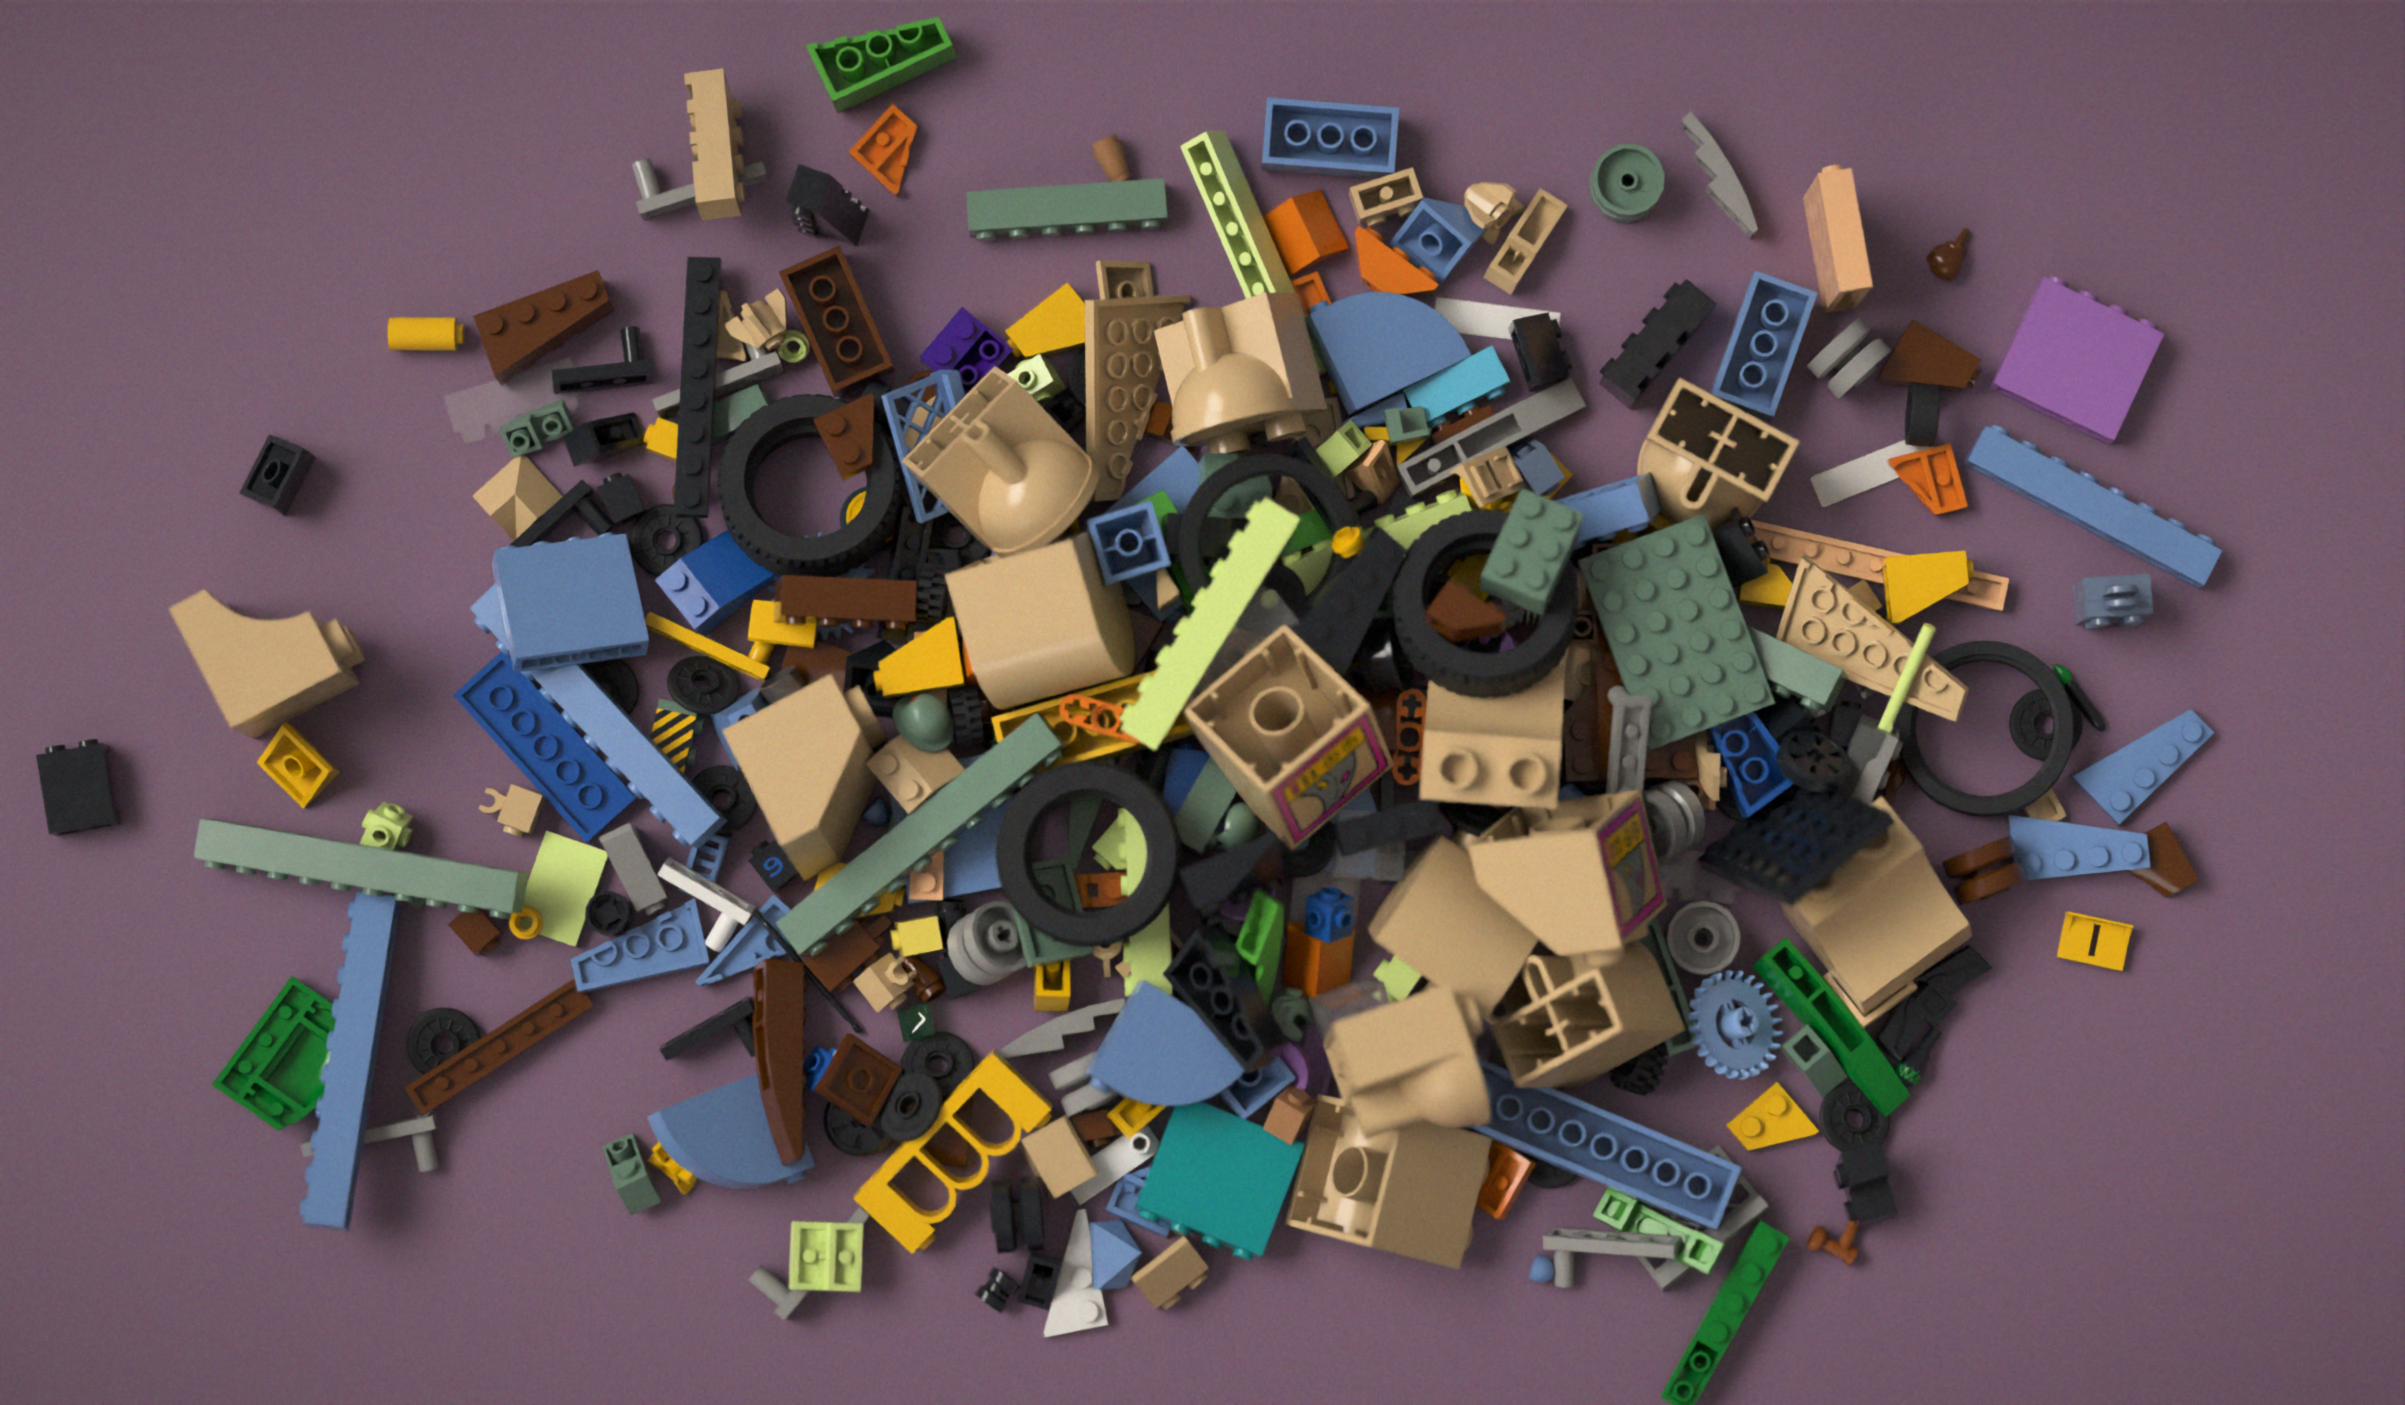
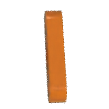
[1391,689,1427,786]
[1059,694,1145,745]

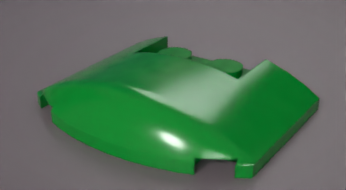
[212,976,336,1131]

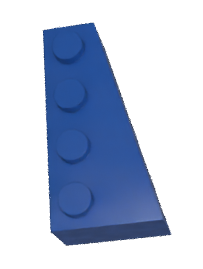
[1706,711,1794,817]

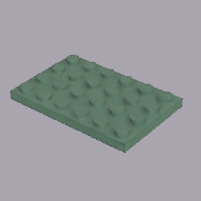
[1577,514,1775,750]

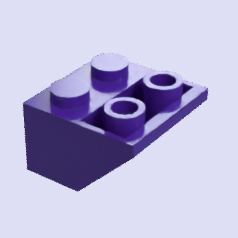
[919,307,1013,396]

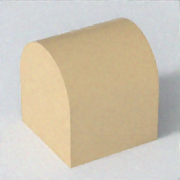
[945,529,1135,710]

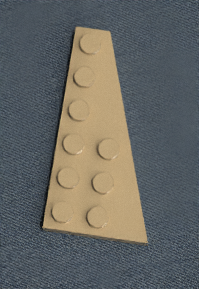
[1776,555,1969,722]

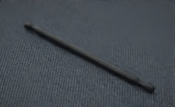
[752,909,862,1034]

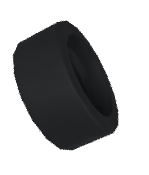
[1905,383,1939,447]

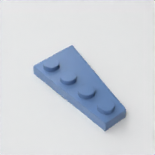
[2071,709,2214,825]
[2009,814,2151,880]
[571,898,710,994]

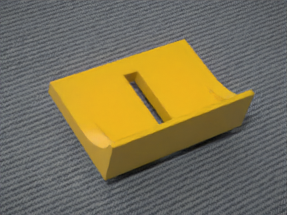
[2056,911,2134,971]

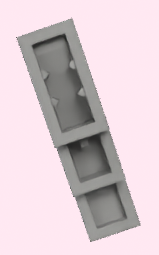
[1678,111,1758,239]
[998,998,1125,1059]

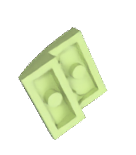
[789,1221,863,1292]

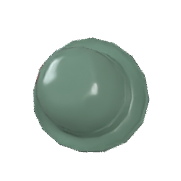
[892,694,954,753]

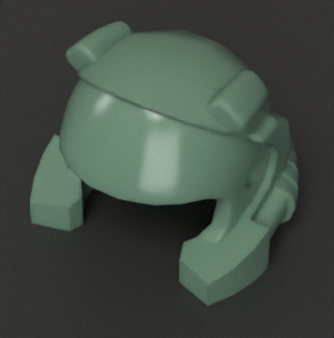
[1268,987,1313,1041]

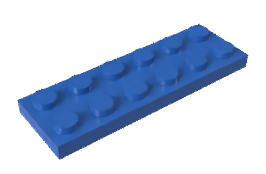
[453,651,637,844]

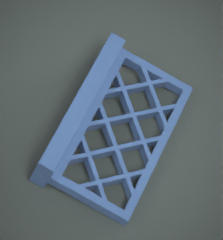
[881,370,965,523]

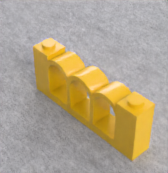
[853,1049,1052,1254]

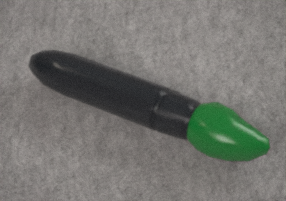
[2053,664,2105,731]

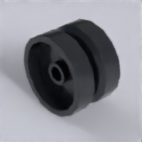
[990,1176,1045,1254]

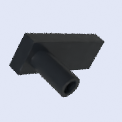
[551,326,653,394]
[1282,437,1377,535]
[510,479,615,547]
[660,996,755,1061]

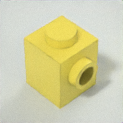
[890,915,943,956]

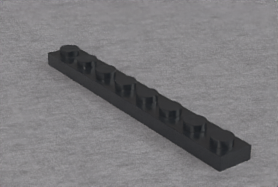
[673,257,722,518]

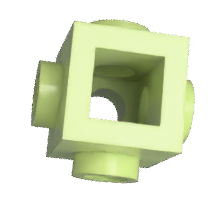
[1008,354,1066,407]
[360,802,413,851]

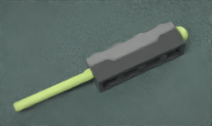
[1834,623,1936,804]

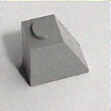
[599,823,670,916]

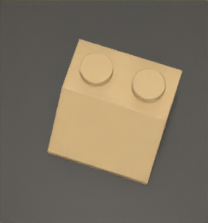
[865,735,966,814]
[1131,1236,1209,1310]

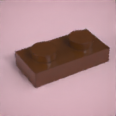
[1430,405,1495,447]

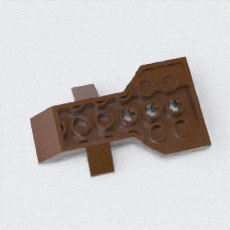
[1561,543,1698,783]

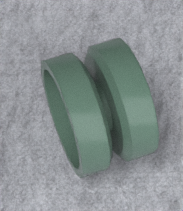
[1589,143,1665,223]

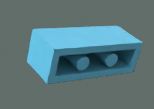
[1403,346,1510,430]

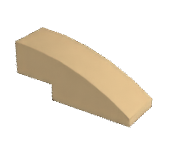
[1483,188,1568,295]

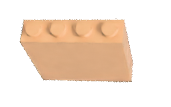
[1803,165,1873,313]

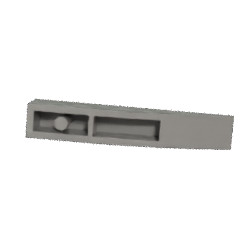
[1396,377,1586,499]

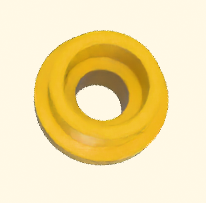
[1331,527,1364,558]
[509,906,543,940]

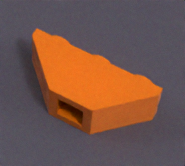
[1354,226,1439,298]

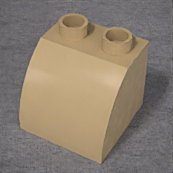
[1365,828,1539,1021]

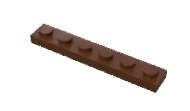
[404,978,594,1116]

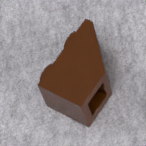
[1426,580,1506,642]

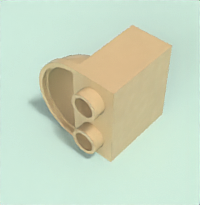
[1154,292,1327,455]
[901,366,1099,559]
[1637,378,1799,529]
[1492,940,1685,1088]
[1323,984,1491,1139]

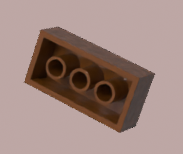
[779,245,895,398]

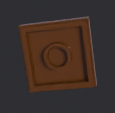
[814,1033,903,1126]

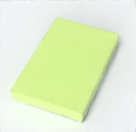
[521,830,609,947]

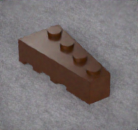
[473,270,614,386]
[774,575,916,630]

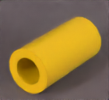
[388,317,464,351]

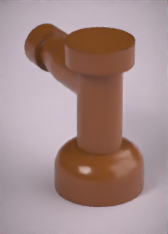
[1806,1221,1860,1267]

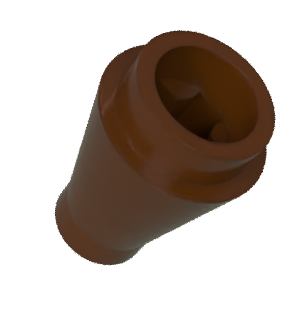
[902,954,946,1004]

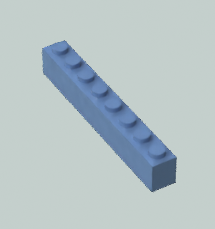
[1963,425,2223,589]

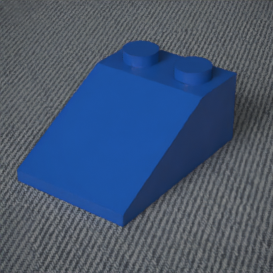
[655,529,778,637]

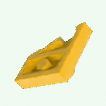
[1725,1082,1819,1151]

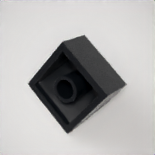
[1508,312,1572,391]

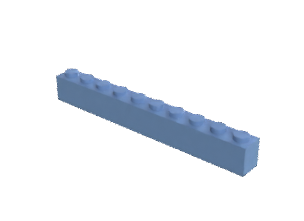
[470,584,728,849]
[300,891,402,1232]

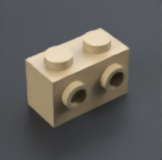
[1349,167,1423,227]

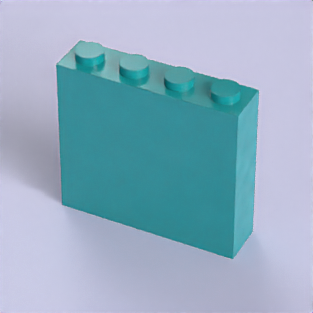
[1134,1101,1305,1262]

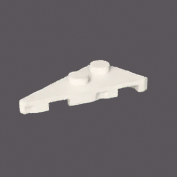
[1044,1209,1108,1337]

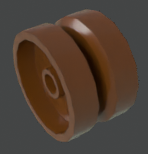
[1942,835,2028,906]

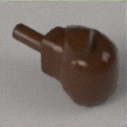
[1926,228,1970,281]

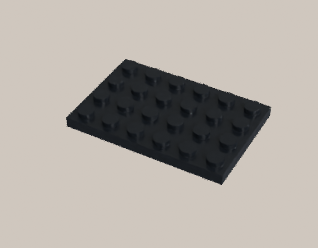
[1697,784,1895,907]

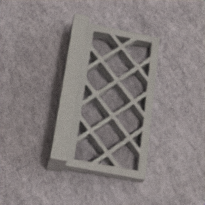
[1614,1145,1769,1292]

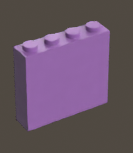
[1989,276,2164,445]

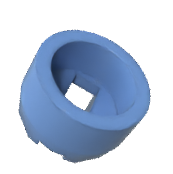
[861,797,891,826]
[1528,1254,1555,1283]

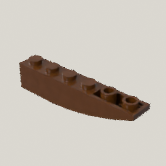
[753,958,807,1167]

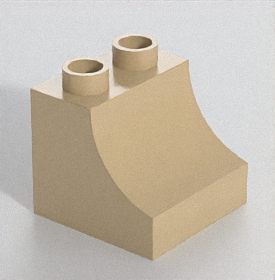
[169,589,366,739]
[1420,664,1566,809]
[1780,796,1972,1015]
[1284,1094,1492,1269]

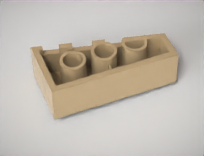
[684,68,746,221]

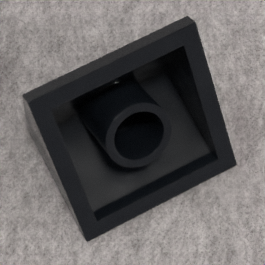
[239,434,316,516]

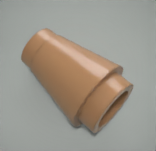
[1092,134,1131,182]

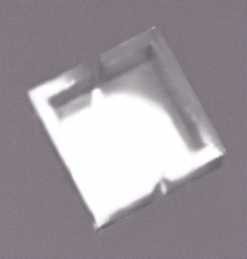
[1332,810,1406,881]

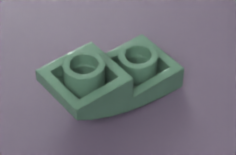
[712,384,770,445]
[499,399,576,458]

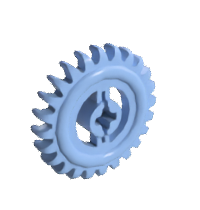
[1688,969,1783,1080]

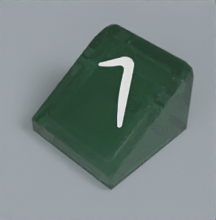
[897,1002,936,1042]

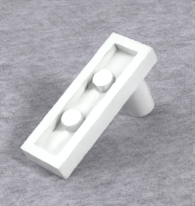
[657,857,756,952]
[1070,1125,1160,1205]

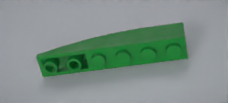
[1752,937,1910,1118]
[1660,1220,1790,1405]

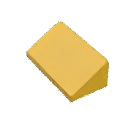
[748,600,819,648]

